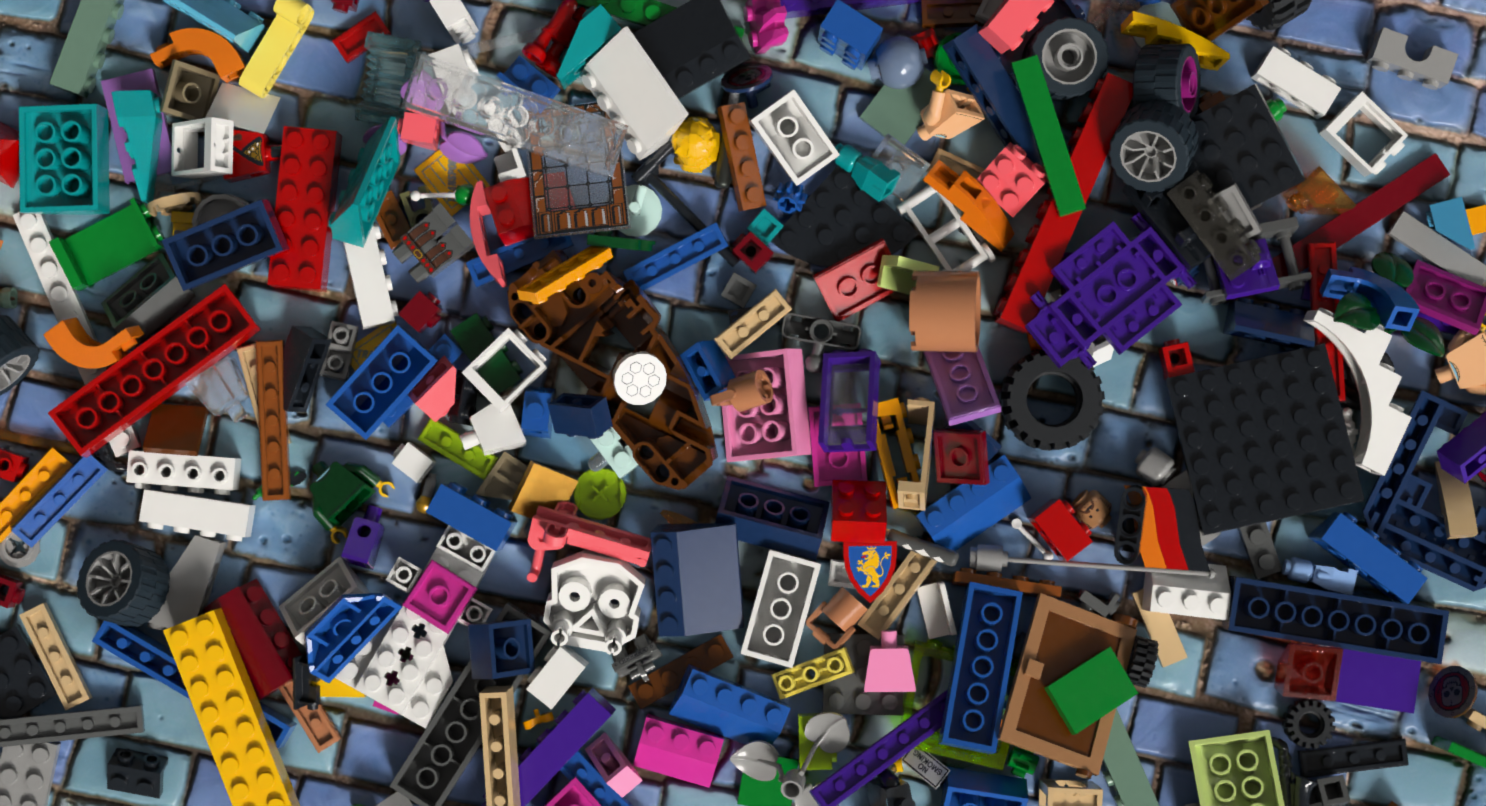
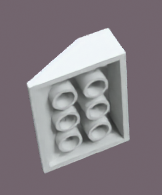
[580,26,689,161]

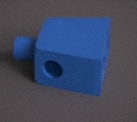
[521,386,556,439]

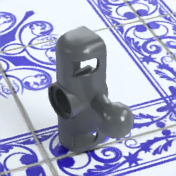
[781,313,861,374]

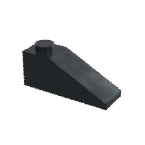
[283,326,332,412]

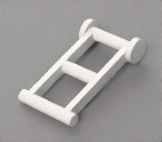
[896,185,996,271]

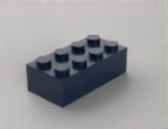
[161,199,290,291]

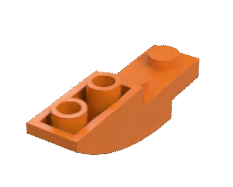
[923,160,1014,252]

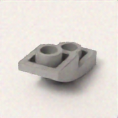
[320,321,358,382]

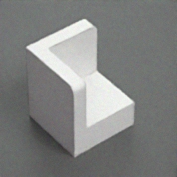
[494,146,528,182]

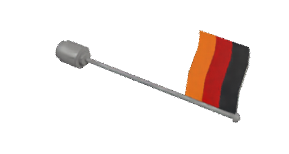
[969,485,1216,579]

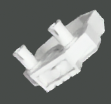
[543,550,646,655]

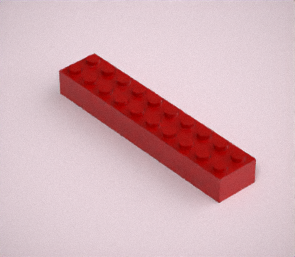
[993,73,1133,334]

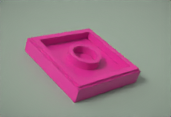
[402,560,478,634]

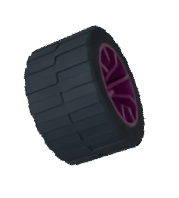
[1133,44,1201,119]

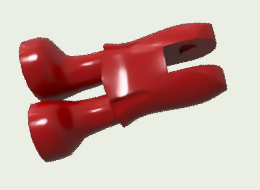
[522,0,586,79]

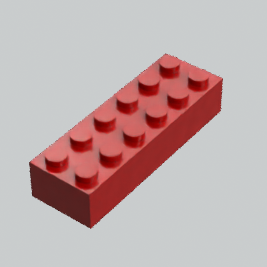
[267,126,342,292]

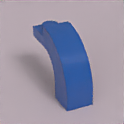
[1319,266,1420,332]

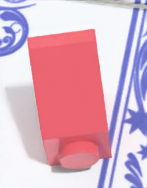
[397,112,441,151]
[407,356,456,422]

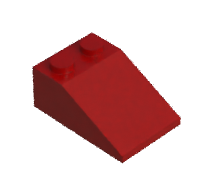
[484,173,576,247]

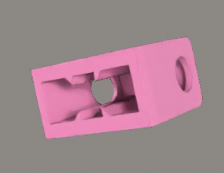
[864,630,916,692]

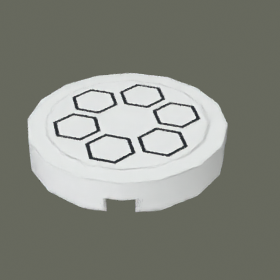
[613,351,667,405]

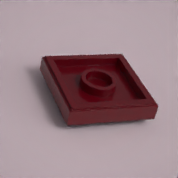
[933,428,990,485]

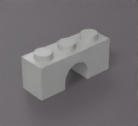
[1366,27,1459,90]

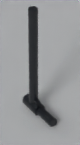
[631,140,740,267]

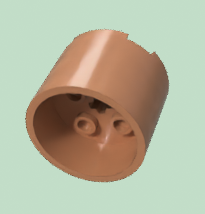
[909,270,981,352]

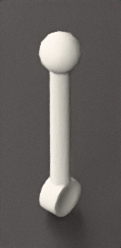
[1011,518,1054,560]

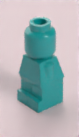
[835,143,901,202]

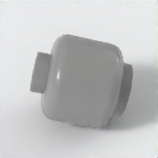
[1134,447,1176,487]

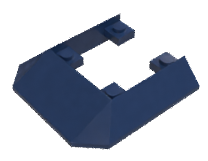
[1362,390,1486,592]

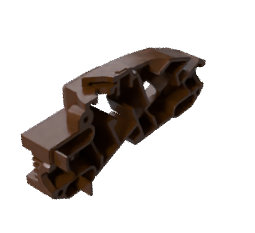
[507,250,718,490]

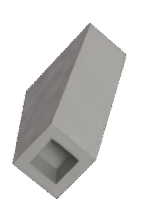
[147,535,227,630]

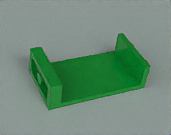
[49,198,164,291]

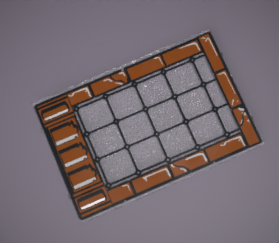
[523,102,631,239]

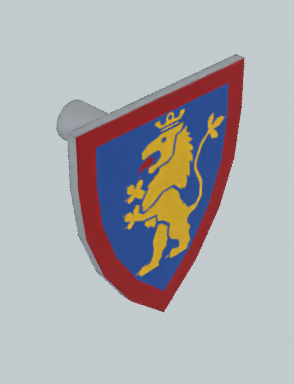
[843,541,897,603]

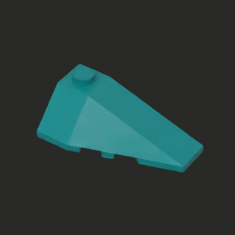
[111,90,163,204]

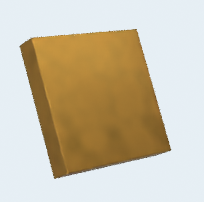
[508,460,578,519]

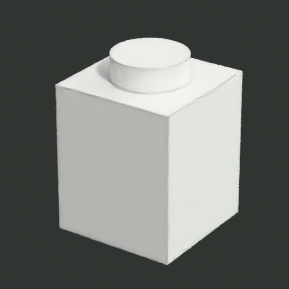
[392,442,437,483]

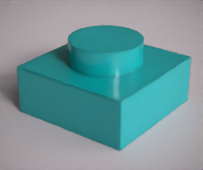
[747,209,784,246]

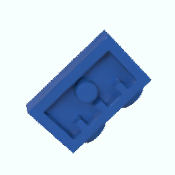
[496,55,560,114]

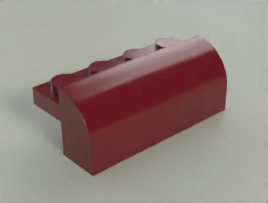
[202,578,301,701]

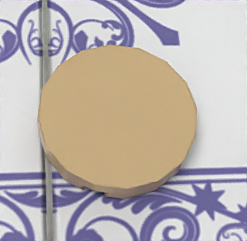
[147,192,202,217]

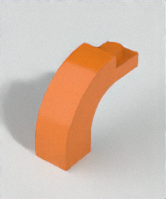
[150,28,247,83]
[43,317,144,369]

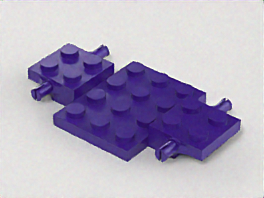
[1025,212,1197,369]

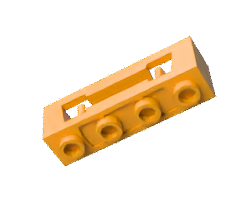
[865,398,928,509]

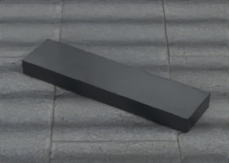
[1297,738,1409,778]

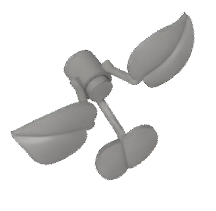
[730,712,850,806]

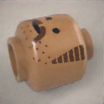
[1072,490,1112,529]

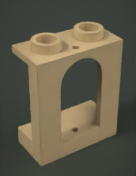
[1038,779,1103,806]

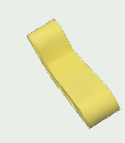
[239,0,314,98]

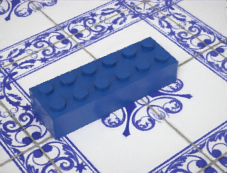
[938,582,1023,754]

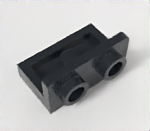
[107,748,168,799]

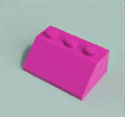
[633,714,724,788]

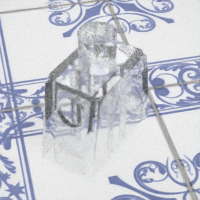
[185,356,250,423]

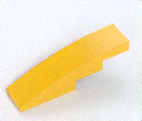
[1121,11,1230,71]

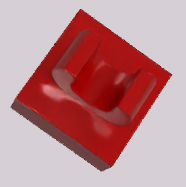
[909,28,939,60]

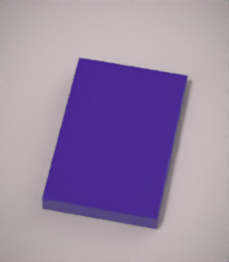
[1332,648,1421,714]

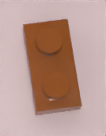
[376,190,411,250]

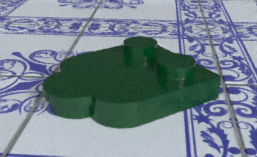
[587,229,656,251]

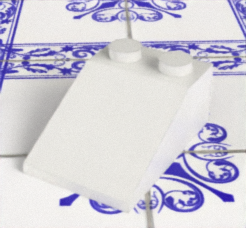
[749,89,840,186]

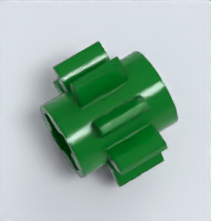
[1006,746,1039,778]

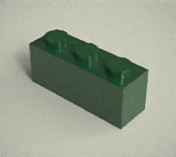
[450,313,524,396]

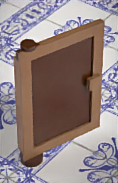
[997,593,1138,779]

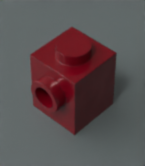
[398,291,443,334]

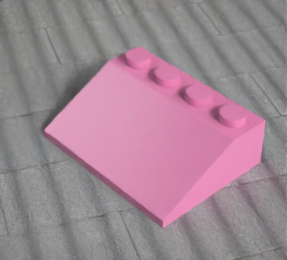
[722,348,812,462]

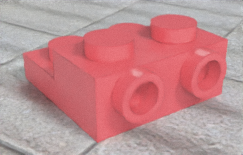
[976,142,1048,217]

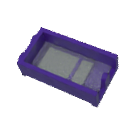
[818,349,881,452]

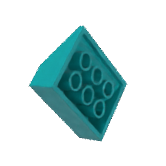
[19,104,110,215]
[328,116,400,248]

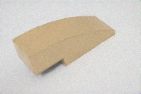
[1434,461,1478,539]

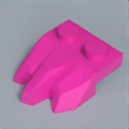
[743,0,789,55]

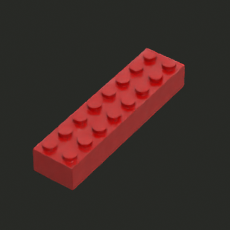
[48,284,261,458]

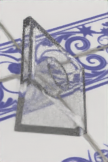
[871,133,931,201]

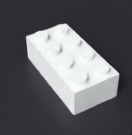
[740,549,821,668]

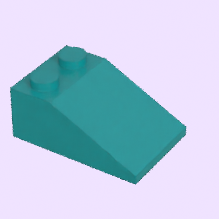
[557,4,622,90]

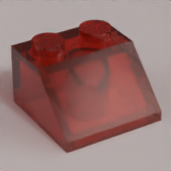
[1274,643,1343,701]

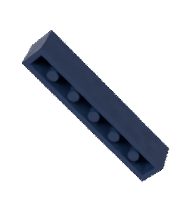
[942,24,1043,167]

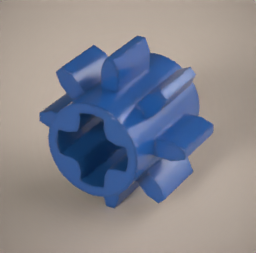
[773,180,808,214]

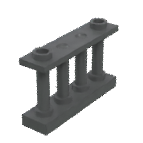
[1198,217,1312,306]

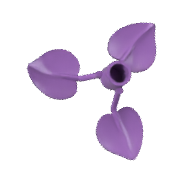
[362,68,488,164]

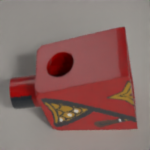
[223,130,282,183]

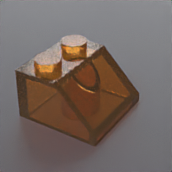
[1283,166,1356,215]

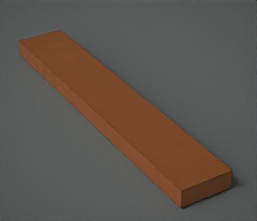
[256,340,291,501]

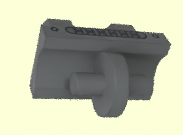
[611,634,663,682]

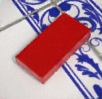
[332,11,391,64]

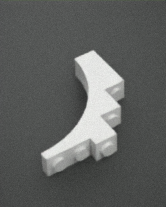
[1303,308,1412,476]

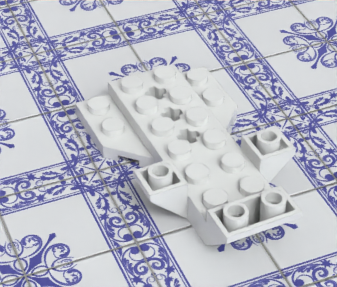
[335,525,496,729]

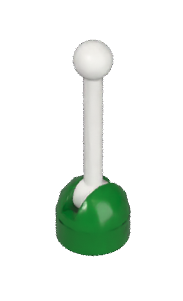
[410,184,474,206]

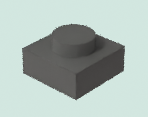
[721,273,757,308]

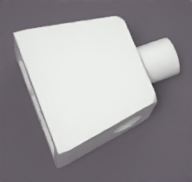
[459,395,526,456]

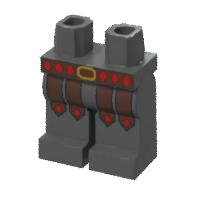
[392,203,475,283]

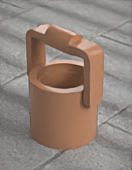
[709,369,773,412]
[806,587,868,650]

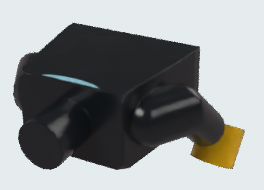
[866,757,916,806]

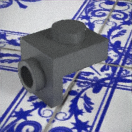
[1075,589,1120,617]

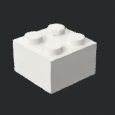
[526,645,589,710]

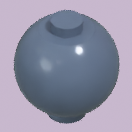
[867,36,928,89]

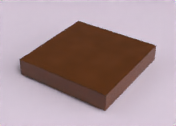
[143,404,208,456]

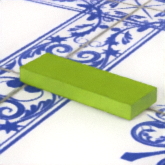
[417,418,499,480]

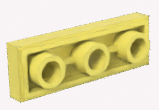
[771,647,855,700]

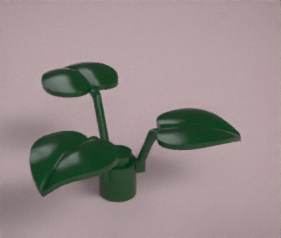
[1333,252,1445,357]

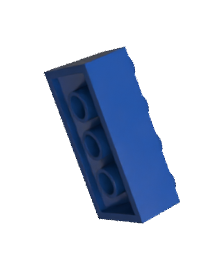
[325,324,438,440]
[914,454,1031,551]
[1308,511,1428,604]
[668,664,791,745]

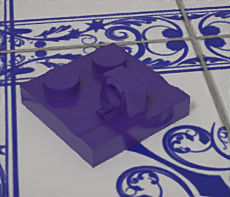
[1213,238,1280,300]

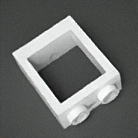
[1319,92,1408,177]
[171,117,234,179]
[462,327,547,412]

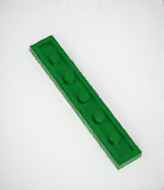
[1011,55,1086,217]

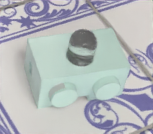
[588,427,639,479]

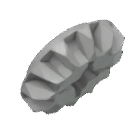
[0,531,41,568]

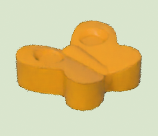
[522,708,554,730]

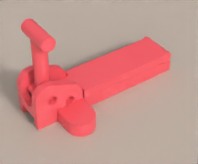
[527,501,652,582]

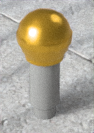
[416,473,437,514]

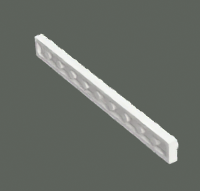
[12,212,143,457]

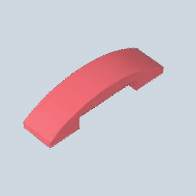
[470,180,508,288]

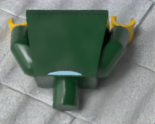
[310,461,395,544]

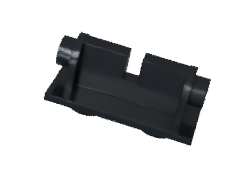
[447,370,479,426]
[292,652,321,710]

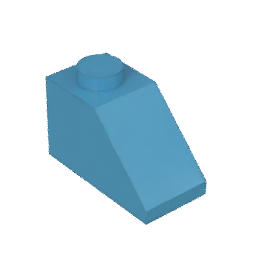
[1426,197,1476,250]

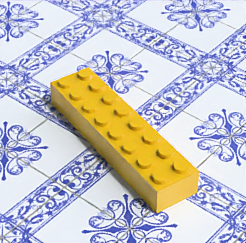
[163,608,300,806]

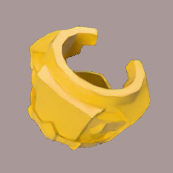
[671,116,720,173]

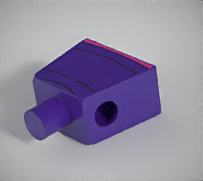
[341,505,385,570]

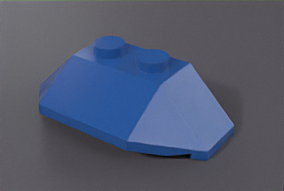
[305,593,402,683]

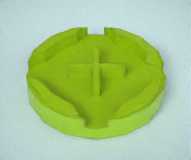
[573,467,627,520]

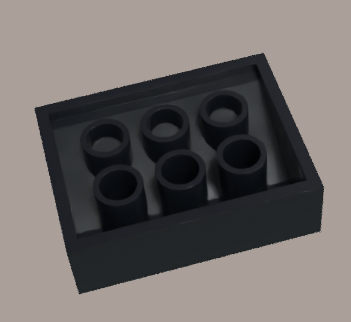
[633,0,752,99]

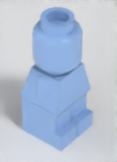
[1282,557,1358,595]

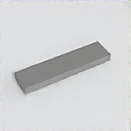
[1387,211,1486,286]

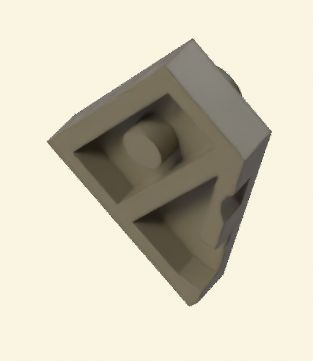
[476,451,528,500]

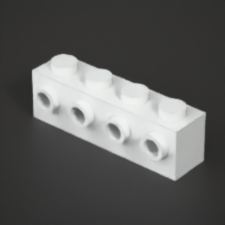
[343,223,399,330]
[126,450,241,495]
[139,489,256,542]

